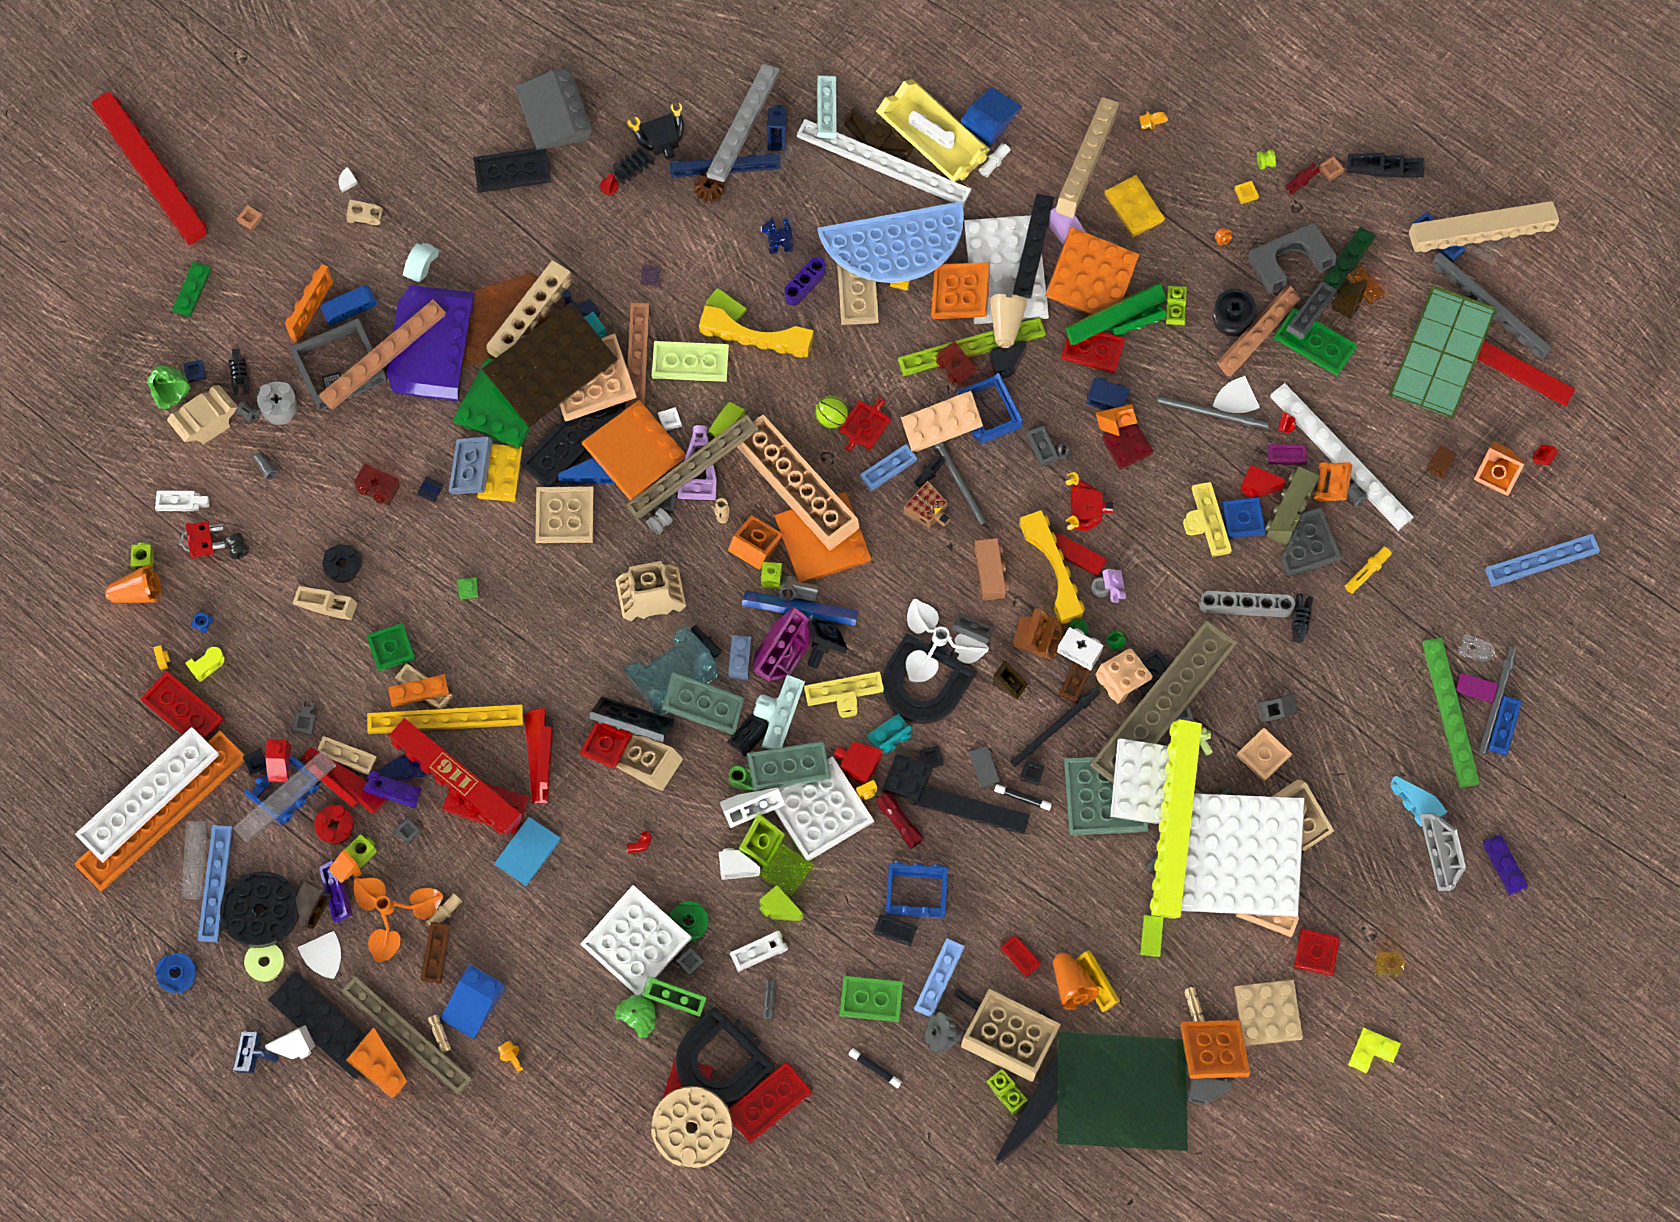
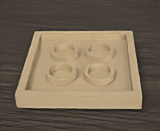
[535,487,594,543]
[1234,980,1303,1046]

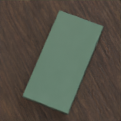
[661,672,745,735]
[747,741,831,792]

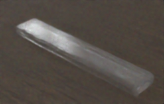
[233,750,336,843]

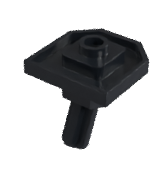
[807,618,848,669]

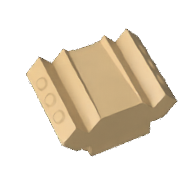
[167,385,238,445]
[616,561,686,622]

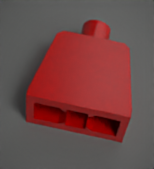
[834,742,883,785]

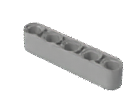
[1199,591,1295,617]

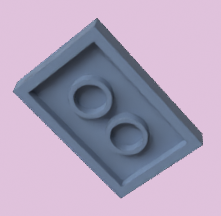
[449,437,493,495]

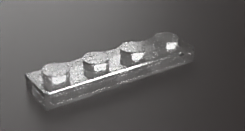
[181,821,207,899]

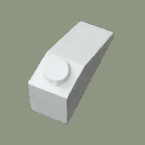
[719,787,785,828]

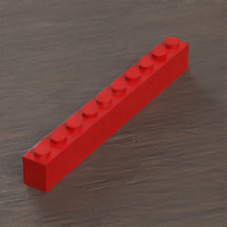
[91,91,207,246]

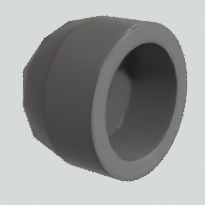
[1056,443,1071,459]

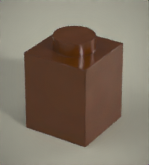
[1427,445,1457,479]

